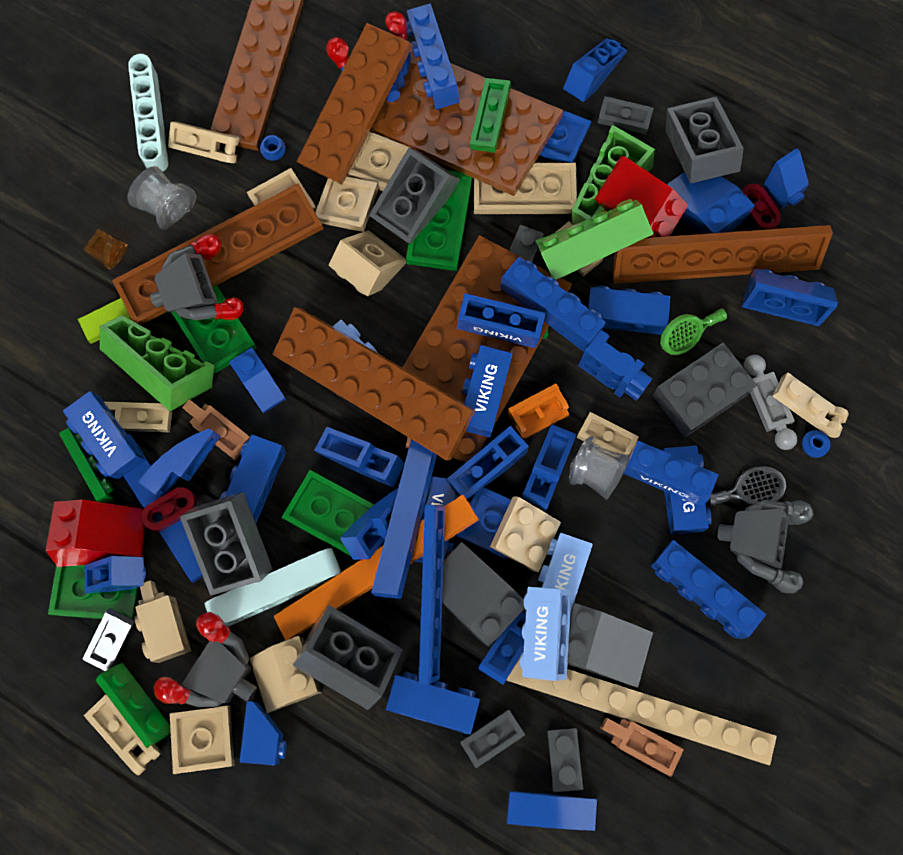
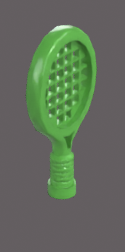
[660,308,727,355]

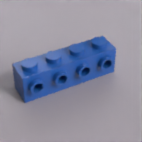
[406,3,460,110]
[500,257,606,352]
[651,540,766,639]

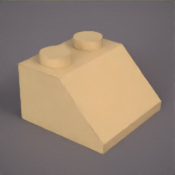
[329,230,406,296]
[249,636,322,713]

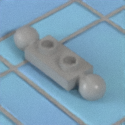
[744,355,797,450]

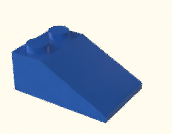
[667,172,755,235]

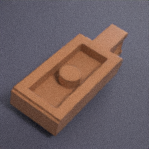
[182,399,250,460]
[600,718,684,777]

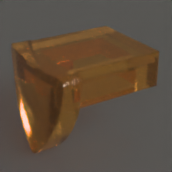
[84,229,128,269]

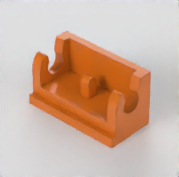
[508,384,569,440]

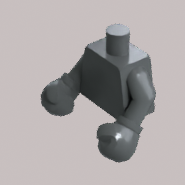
[718,500,814,594]

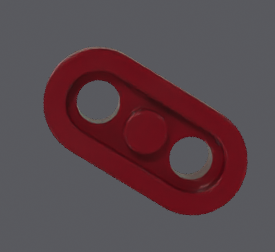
[742,184,781,230]
[142,488,197,532]

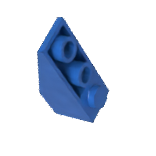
[563,38,627,102]

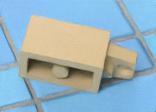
[134,580,191,663]

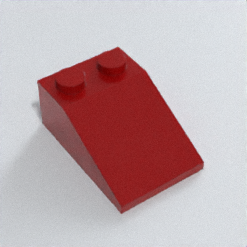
[595,156,688,238]
[46,499,146,567]

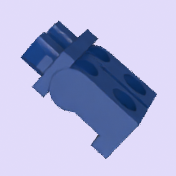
[578,330,652,401]

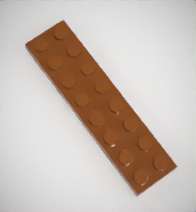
[210,0,304,151]
[112,183,323,326]
[612,225,833,284]
[272,307,476,460]

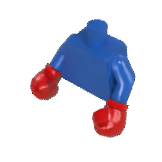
[326,11,411,102]

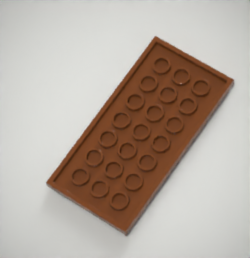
[369,49,563,196]
[403,235,572,464]

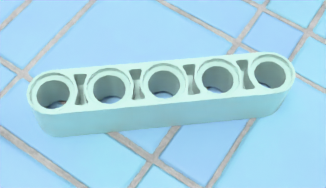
[129,54,168,174]
[204,548,342,627]

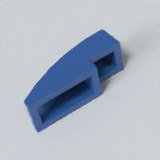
[521,424,577,513]
[314,427,405,487]
[138,429,221,497]
[340,488,398,560]
[506,790,597,831]

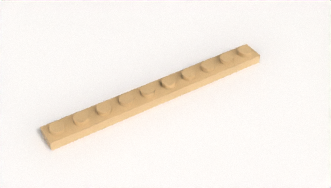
[506,659,777,765]

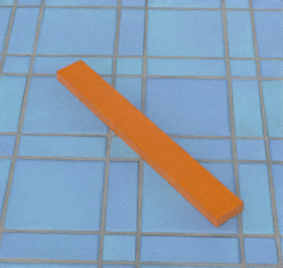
[274,495,479,640]

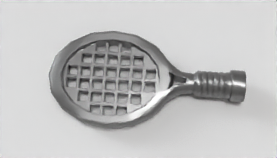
[707,466,786,507]

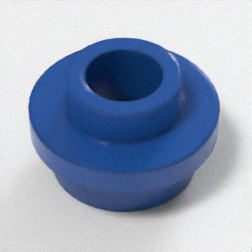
[260,135,286,161]
[802,430,830,458]

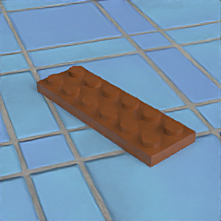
[297,23,413,185]

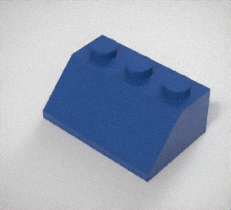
[742,269,838,326]

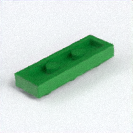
[470,78,511,153]
[59,428,115,504]
[96,663,171,748]

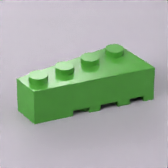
[572,125,655,225]
[536,199,653,280]
[100,315,214,412]

